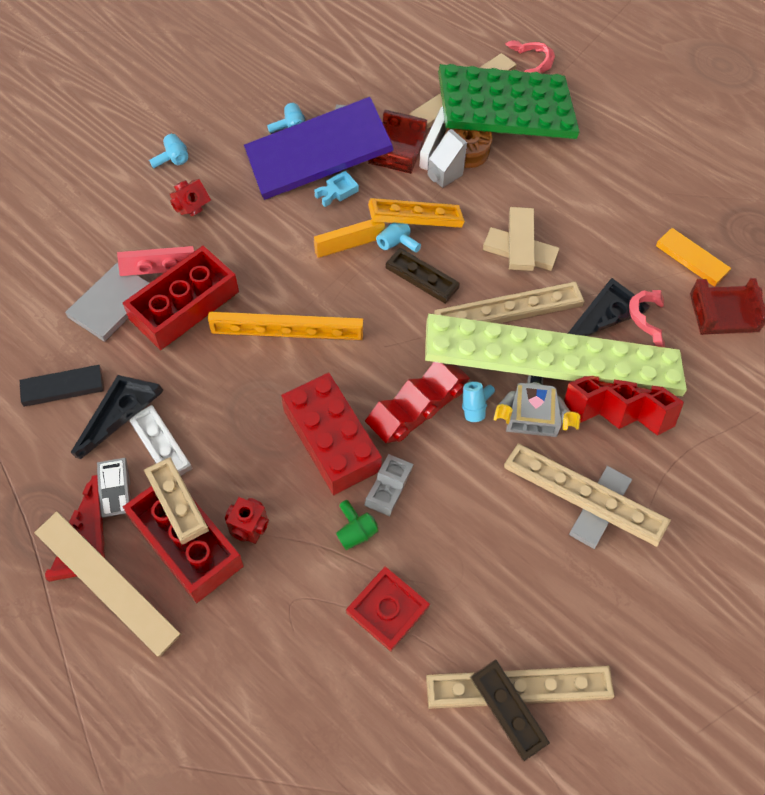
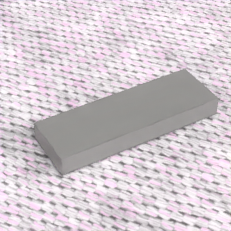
[569,466,632,549]

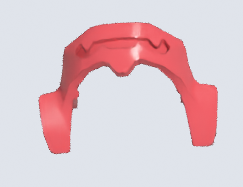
[505,41,555,74]
[629,290,665,347]

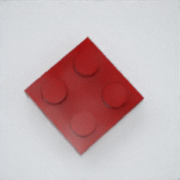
[346,566,430,652]

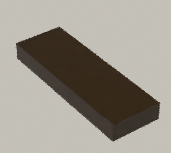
[386,248,460,304]
[470,659,550,761]

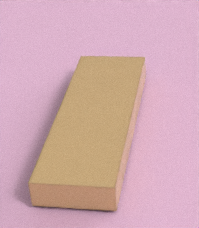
[509,207,535,271]
[483,227,559,271]
[144,457,209,545]

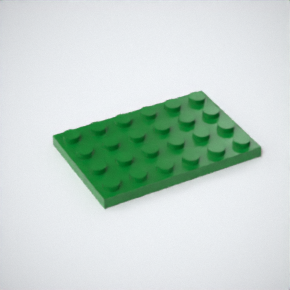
[438,64,580,139]

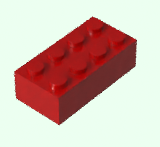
[122,246,239,351]
[281,372,382,496]
[122,486,244,604]

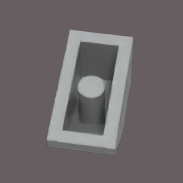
[428,129,467,188]

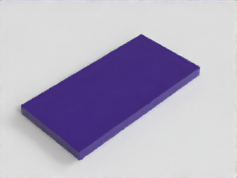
[244,97,394,200]

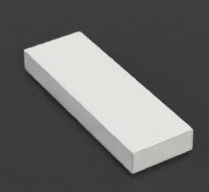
[419,106,446,170]
[129,405,192,476]

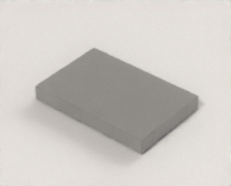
[65,263,149,342]

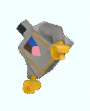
[493,375,580,437]

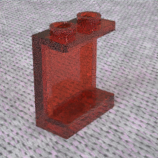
[368,110,427,174]
[690,278,765,335]

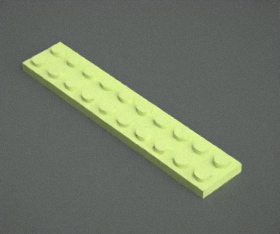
[425,313,687,397]

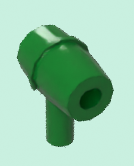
[335,500,379,550]

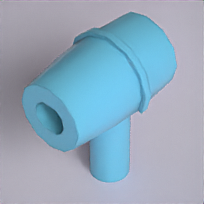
[267,103,305,134]
[149,133,188,168]
[376,223,421,252]
[462,382,495,422]

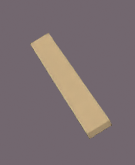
[409,53,517,131]
[434,282,584,324]
[504,443,671,547]
[34,511,182,657]
[426,666,614,709]

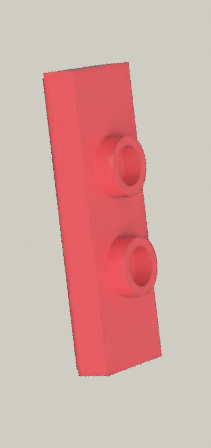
[117,246,194,276]

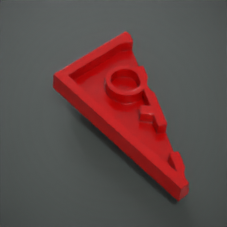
[45,475,105,582]

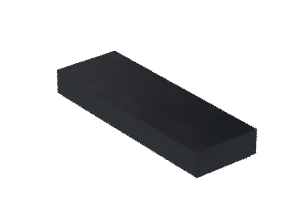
[19,365,104,407]

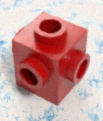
[169,179,211,216]
[225,497,269,544]

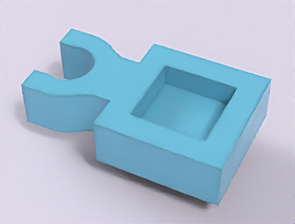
[314,171,359,207]

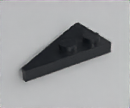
[567,278,650,336]
[71,375,163,459]

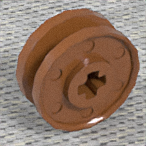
[445,128,493,168]

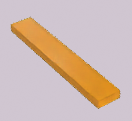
[208,312,363,340]

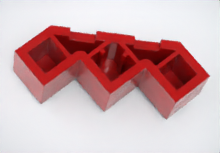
[365,362,470,443]
[564,376,684,436]

